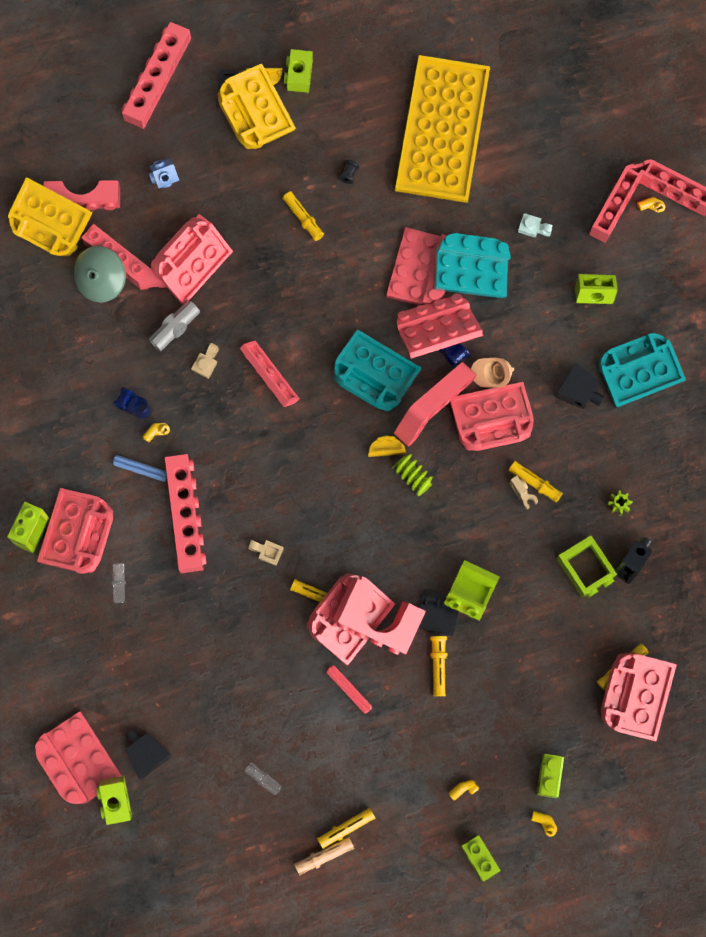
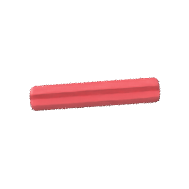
[326,665,372,714]

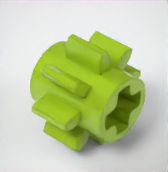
[607,491,633,516]

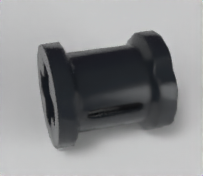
[338,160,360,184]

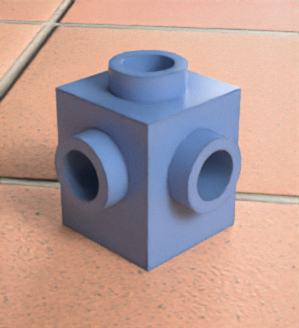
[149,158,179,188]

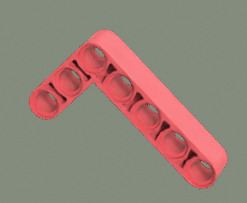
[394,362,477,447]

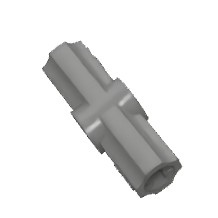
[149,300,200,351]

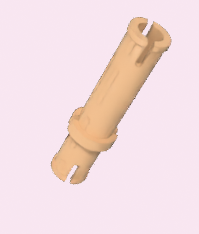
[294,837,354,876]

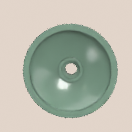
[74,246,126,303]

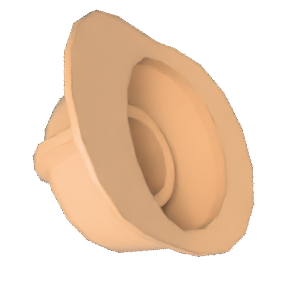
[471,358,514,388]

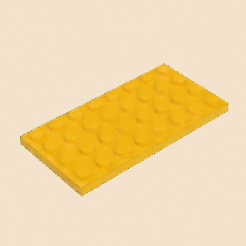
[395,55,490,203]

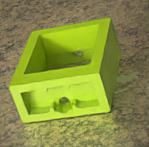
[7,502,50,553]
[557,536,617,598]

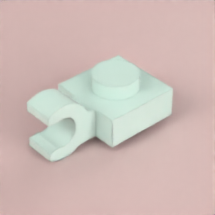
[518,213,552,238]

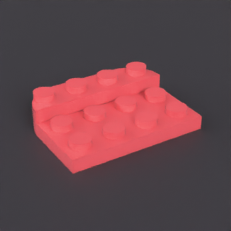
[151,217,233,305]
[386,227,446,306]
[397,294,483,359]
[450,382,534,451]
[37,488,113,574]
[307,573,395,665]
[601,652,677,741]
[35,711,122,804]

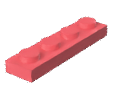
[240,341,300,407]

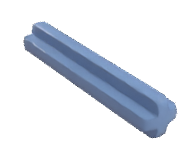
[113,455,167,482]

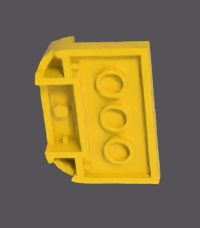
[218,64,296,149]
[8,177,93,256]

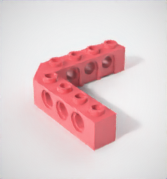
[589,159,706,243]
[81,214,214,290]

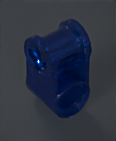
[438,343,471,368]
[113,387,151,419]

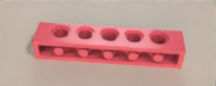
[121,22,191,129]
[165,454,206,573]

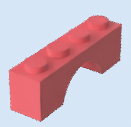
[44,180,120,211]

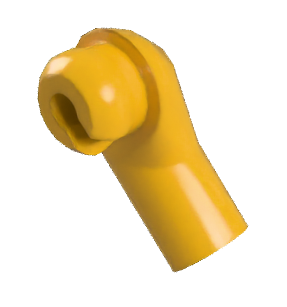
[637,197,665,213]
[142,423,170,443]
[449,780,479,800]
[531,811,557,837]

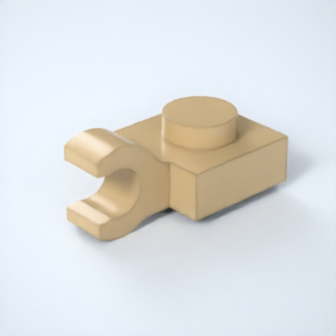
[191,343,219,379]
[509,476,538,509]
[248,540,284,566]

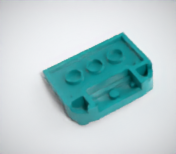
[434,233,511,298]
[333,329,421,411]
[598,333,686,408]

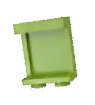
[444,560,500,621]

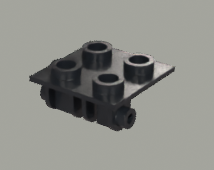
[418,590,459,636]

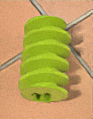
[392,454,433,496]

